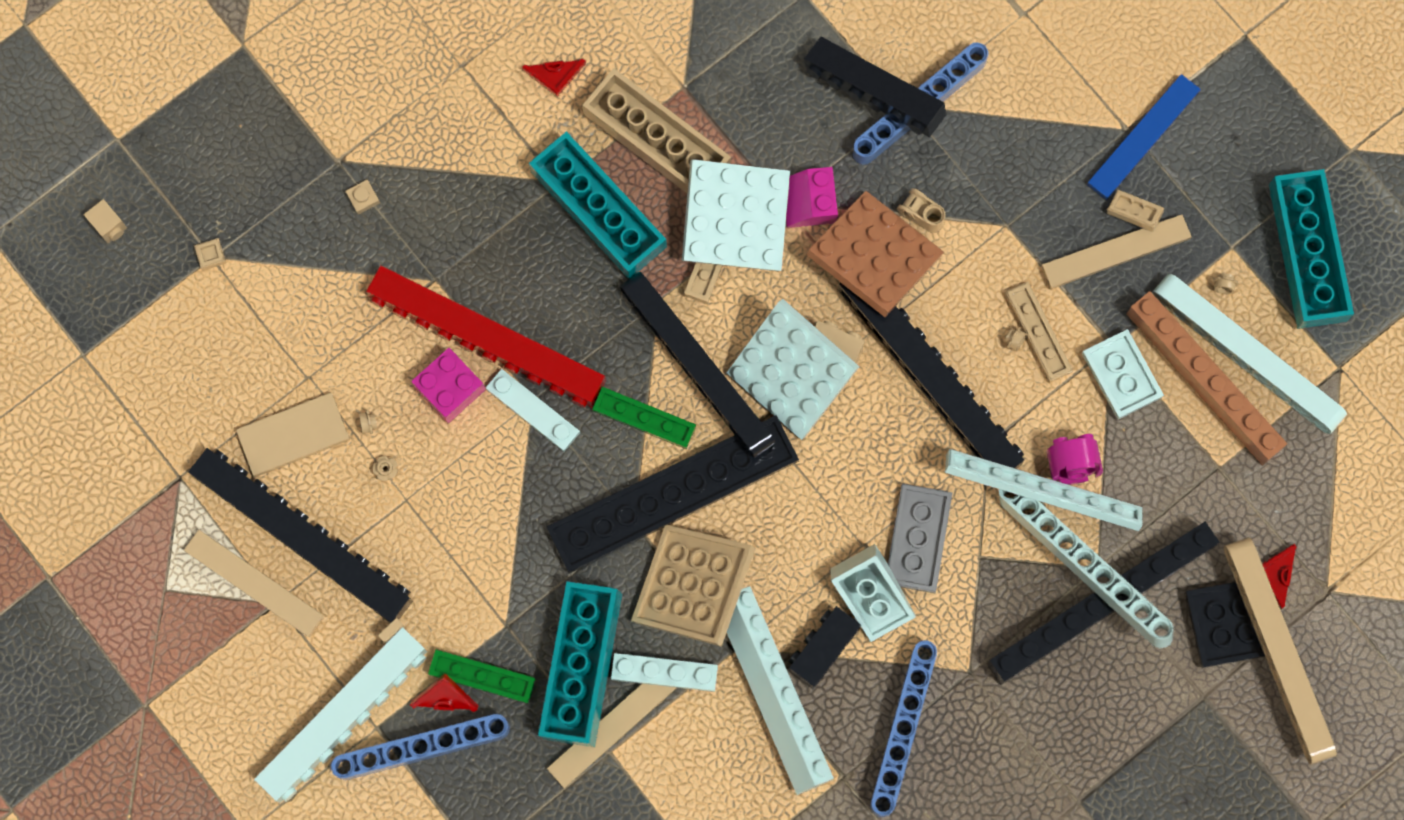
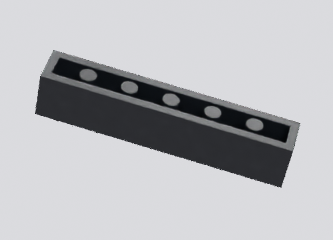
[804,36,947,138]

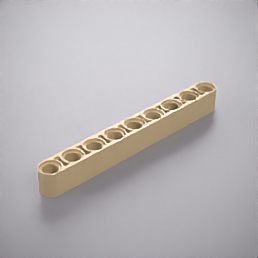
[1224,537,1336,765]

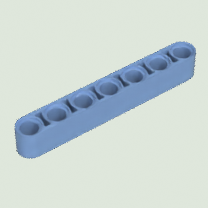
[853,43,988,165]
[870,640,937,817]
[331,714,510,780]

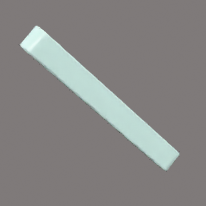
[1152,273,1347,434]
[998,489,1173,648]

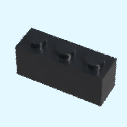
[788,606,861,690]

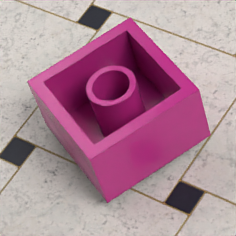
[411,348,486,424]

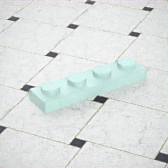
[611,653,718,692]

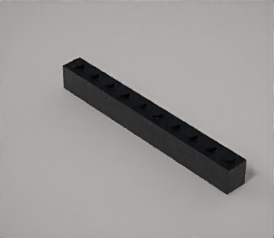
[838,282,1024,469]
[188,448,413,623]
[987,521,1220,685]

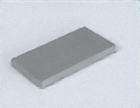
[888,484,953,594]

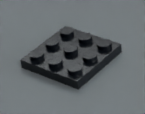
[1184,582,1265,669]

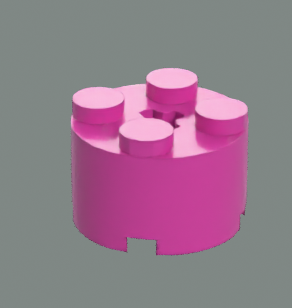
[1046,434,1103,485]

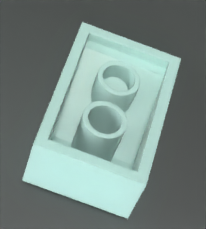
[830,544,916,642]

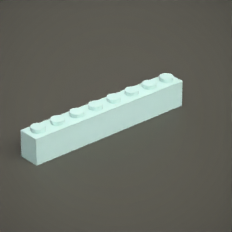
[727,587,834,795]
[254,627,427,803]

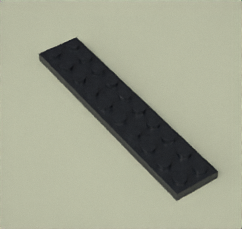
[547,415,799,574]

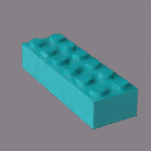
[529,131,667,279]
[1269,169,1354,329]
[538,581,623,748]

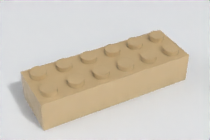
[582,68,731,193]

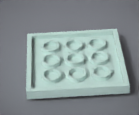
[682,160,790,271]
[726,299,860,440]

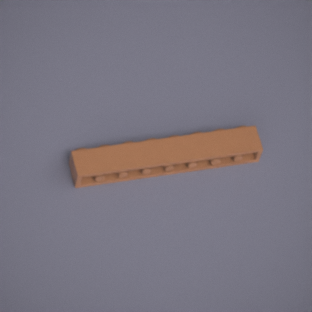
[1127,291,1287,466]

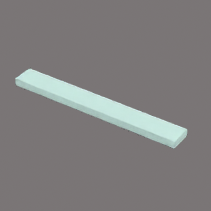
[945,449,1142,531]

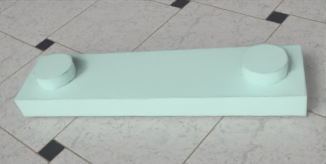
[486,369,580,452]

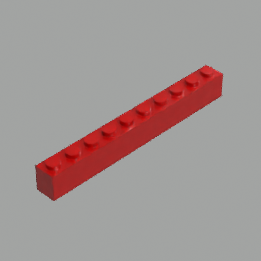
[366,265,606,408]

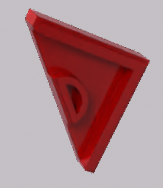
[522,59,586,97]
[1262,544,1297,610]
[410,674,479,712]

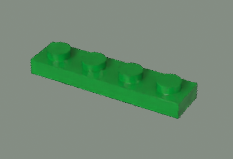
[592,387,696,450]
[428,650,536,704]

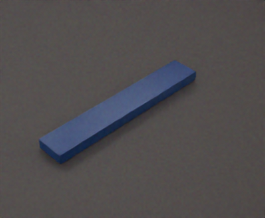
[1087,74,1201,200]

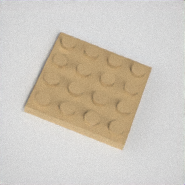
[631,525,756,647]

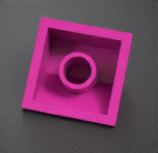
[786,167,838,228]

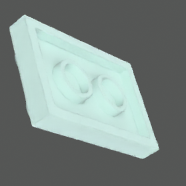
[1082,329,1164,420]

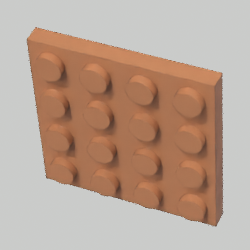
[806,191,944,317]

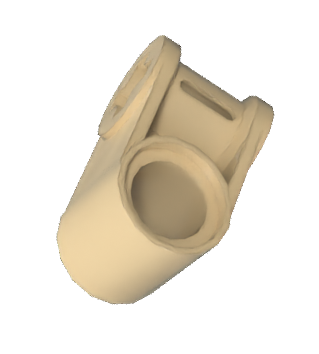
[897,188,945,233]

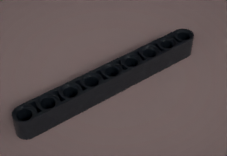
[619,271,775,458]

